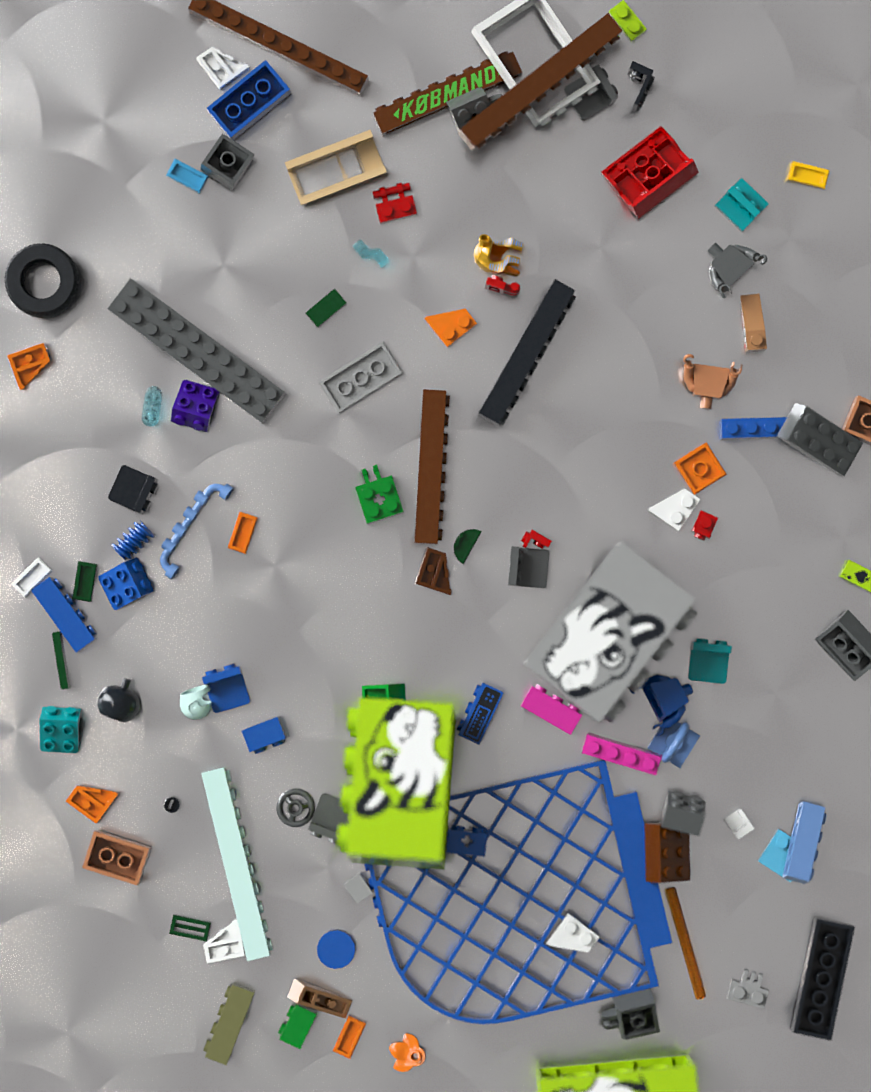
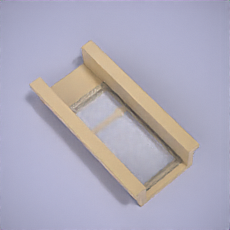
[285,130,387,206]

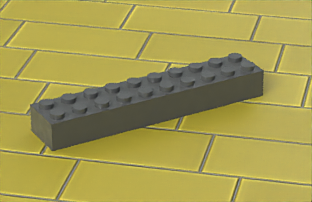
[107,278,286,424]

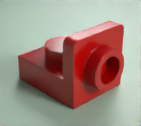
[691,510,718,541]
[521,530,552,549]

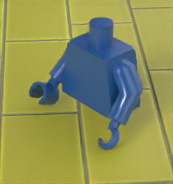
[630,675,693,736]

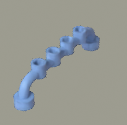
[160,484,234,580]

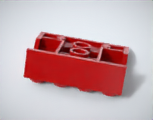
[601,126,699,219]

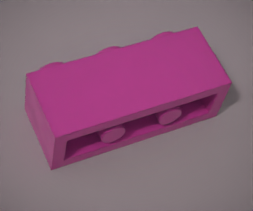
[520,685,582,735]

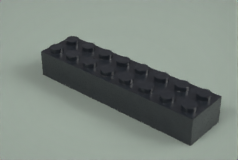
[478,279,576,427]

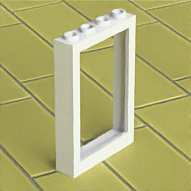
[471,0,600,127]

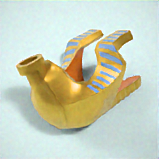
[474,234,523,276]

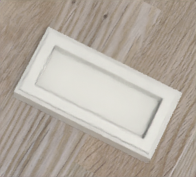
[11,557,52,598]

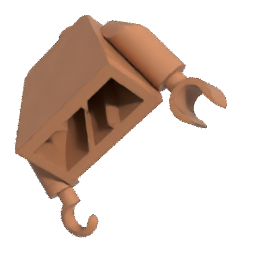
[683,354,743,410]

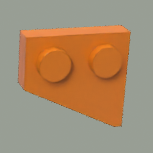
[424,309,477,348]
[7,342,50,390]
[66,785,119,824]

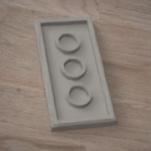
[318,341,403,414]

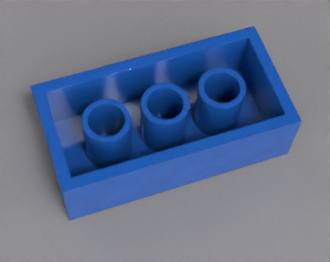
[206,60,291,140]

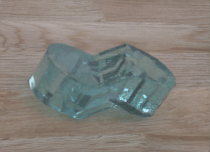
[352,239,390,268]
[142,386,162,426]

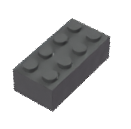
[777,403,863,476]

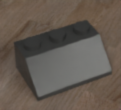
[815,610,871,681]

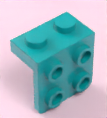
[688,638,732,684]
[39,706,81,753]

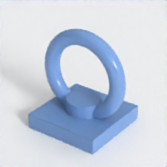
[647,722,700,768]

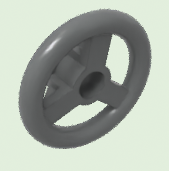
[276,789,315,827]

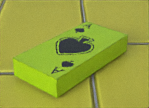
[840,560,871,593]

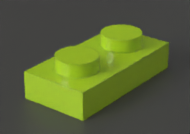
[608,0,647,42]

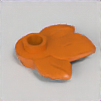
[389,1033,426,1072]

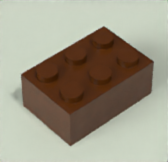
[645,823,690,883]

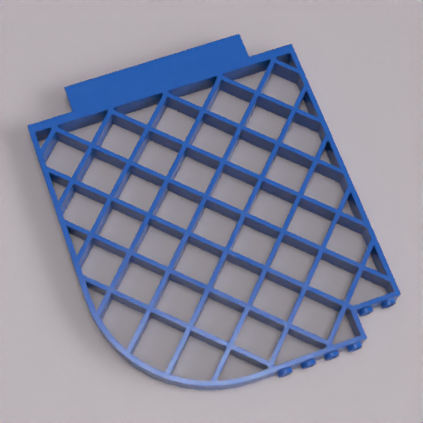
[364,759,672,1024]

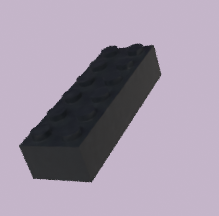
[791,916,855,1041]

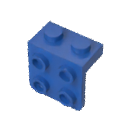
[98,557,154,610]
[202,664,250,713]

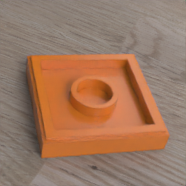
[674,442,727,495]

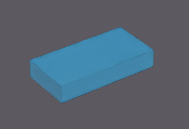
[166,159,209,193]

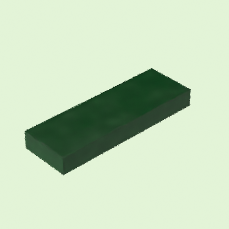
[52,631,71,690]

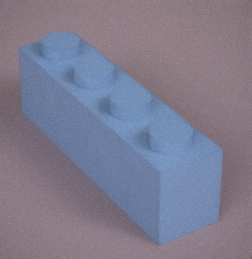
[782,801,827,884]

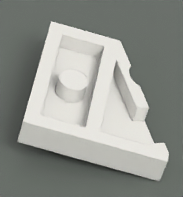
[196,47,249,90]
[648,489,700,531]
[203,919,245,964]

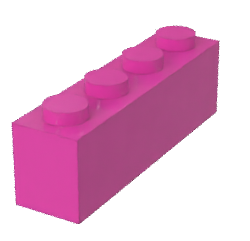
[582,733,662,776]

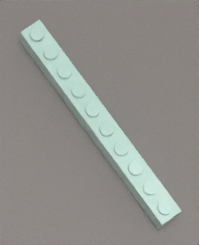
[201,767,273,961]

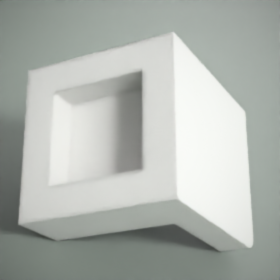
[724,809,754,840]

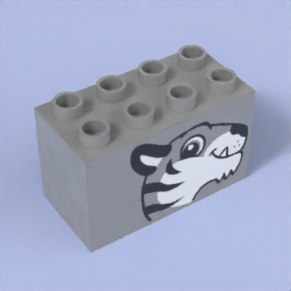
[523,541,698,723]

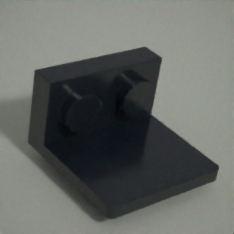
[627,61,655,112]

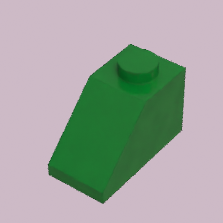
[362,683,406,701]

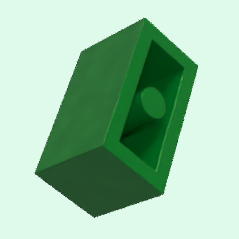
[278,1003,317,1049]

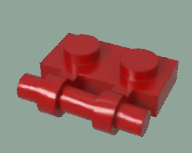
[372,183,417,224]
[485,275,520,296]

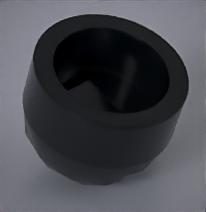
[163,797,180,813]

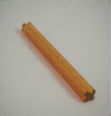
[666,887,706,1000]

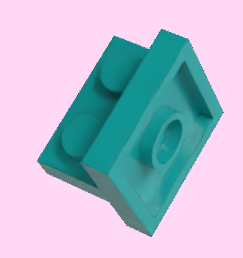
[715,177,769,232]

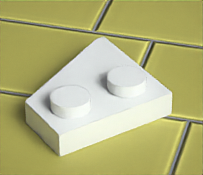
[546,913,599,952]

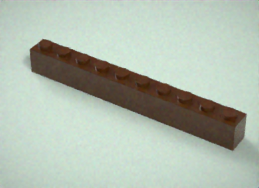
[188,0,368,97]
[458,13,623,151]

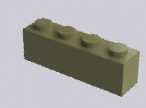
[203,983,255,1065]

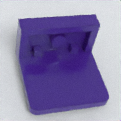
[170,380,219,432]

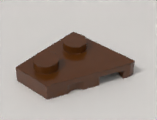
[415,547,451,595]

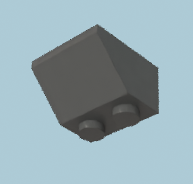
[200,133,255,191]

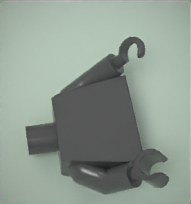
[708,242,768,299]

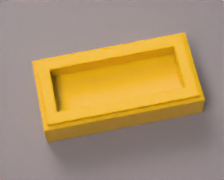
[787,161,830,189]

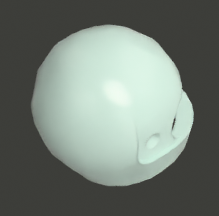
[180,685,212,720]

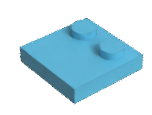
[758,829,791,882]

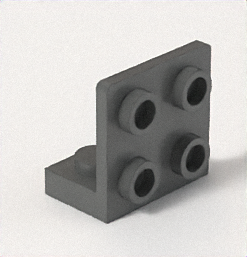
[508,546,549,588]

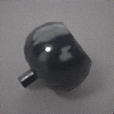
[97,678,140,722]

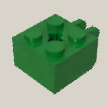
[355,465,404,525]

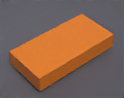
[228,512,258,554]
[333,1015,366,1059]

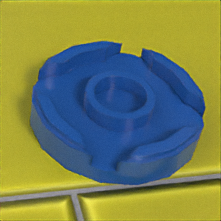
[317,930,355,969]

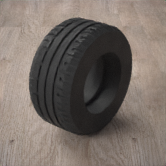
[4,243,80,318]

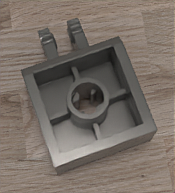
[446,88,502,143]
[662,791,705,836]
[601,988,660,1040]

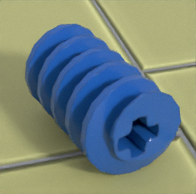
[111,520,155,560]

